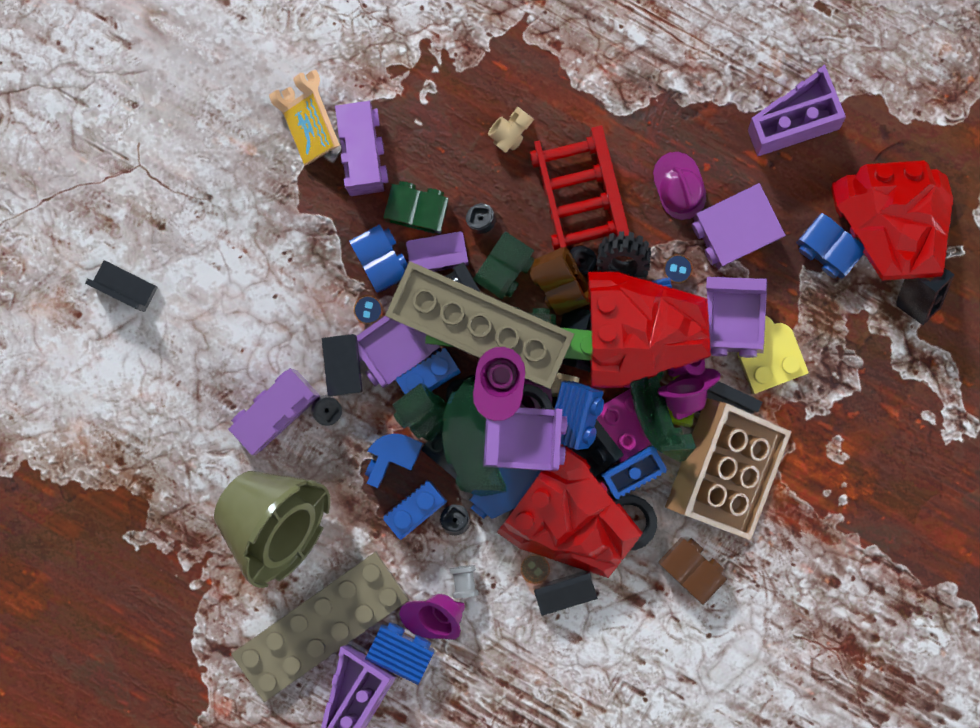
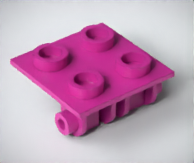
[597,388,665,463]

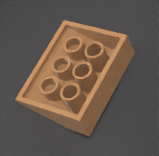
[665,398,792,540]

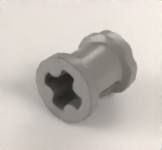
[450,565,479,599]

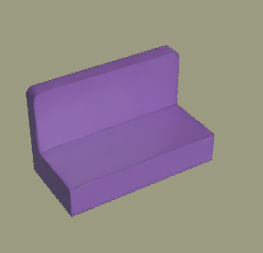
[406,231,469,272]

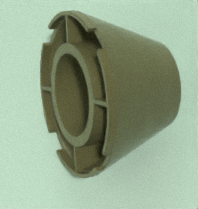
[214,471,330,588]

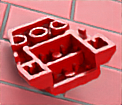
[831,160,953,281]
[588,272,711,388]
[496,444,642,578]

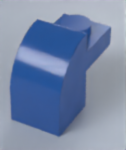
[365,434,424,488]

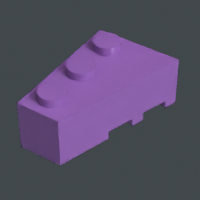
[748,64,846,156]
[335,100,389,196]
[228,368,320,455]
[321,644,397,728]

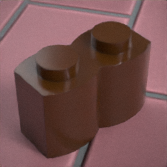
[530,247,590,316]
[657,537,727,605]

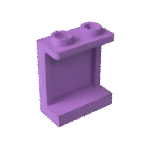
[692,183,786,269]
[706,277,767,358]
[357,316,441,388]
[483,407,567,472]

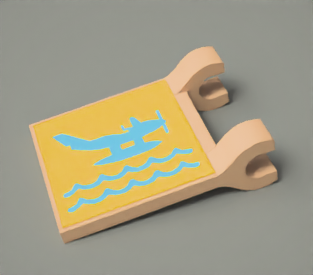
[269,70,340,166]

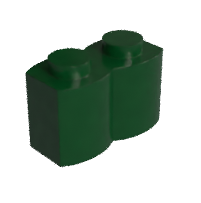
[383,181,449,235]

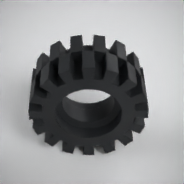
[597,231,651,279]

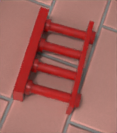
[530,125,629,251]

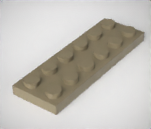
[385,261,574,389]
[231,551,409,702]

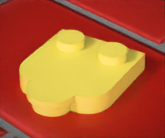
[737,316,809,394]

